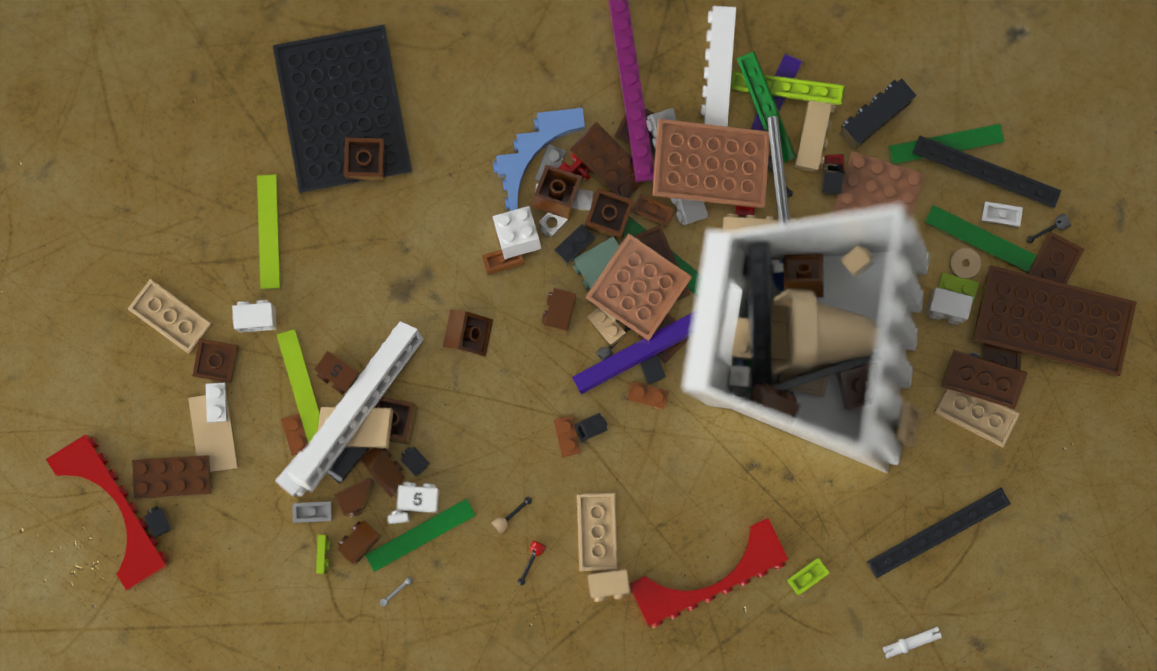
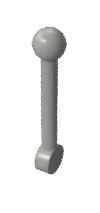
[380,577,412,606]

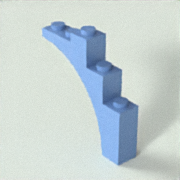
[493,108,585,211]

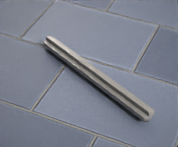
[767,116,790,225]

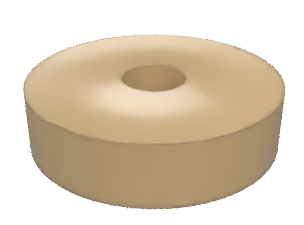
[950,248,981,279]

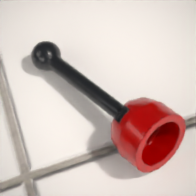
[517,540,546,586]

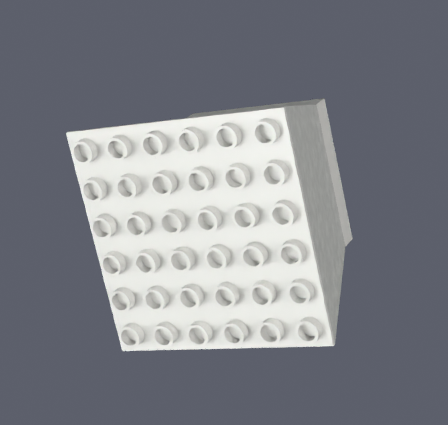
[683,206,930,473]

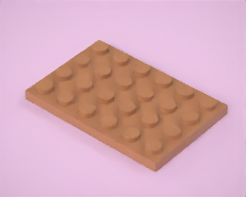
[652,119,770,208]

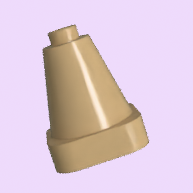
[771,289,881,376]

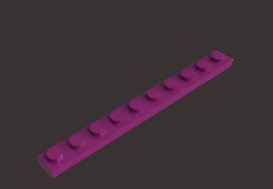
[608,0,654,183]

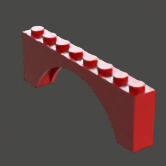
[46,434,169,591]
[629,518,788,628]

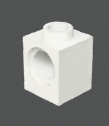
[538,213,568,238]
[729,366,752,388]

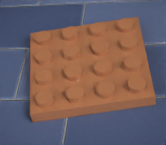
[831,151,925,219]
[585,234,692,341]

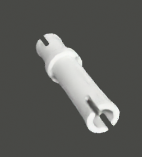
[883,627,942,659]

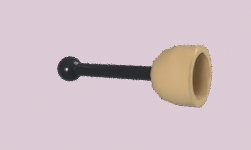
[491,497,532,534]

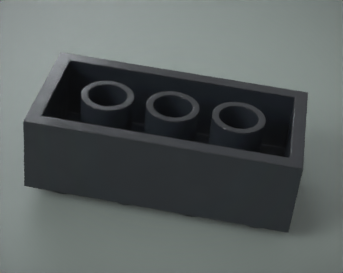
[840,78,917,151]

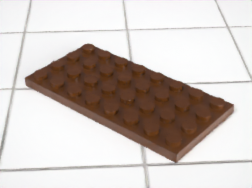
[972,265,1137,376]

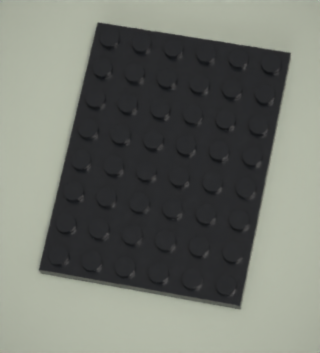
[273,24,412,194]

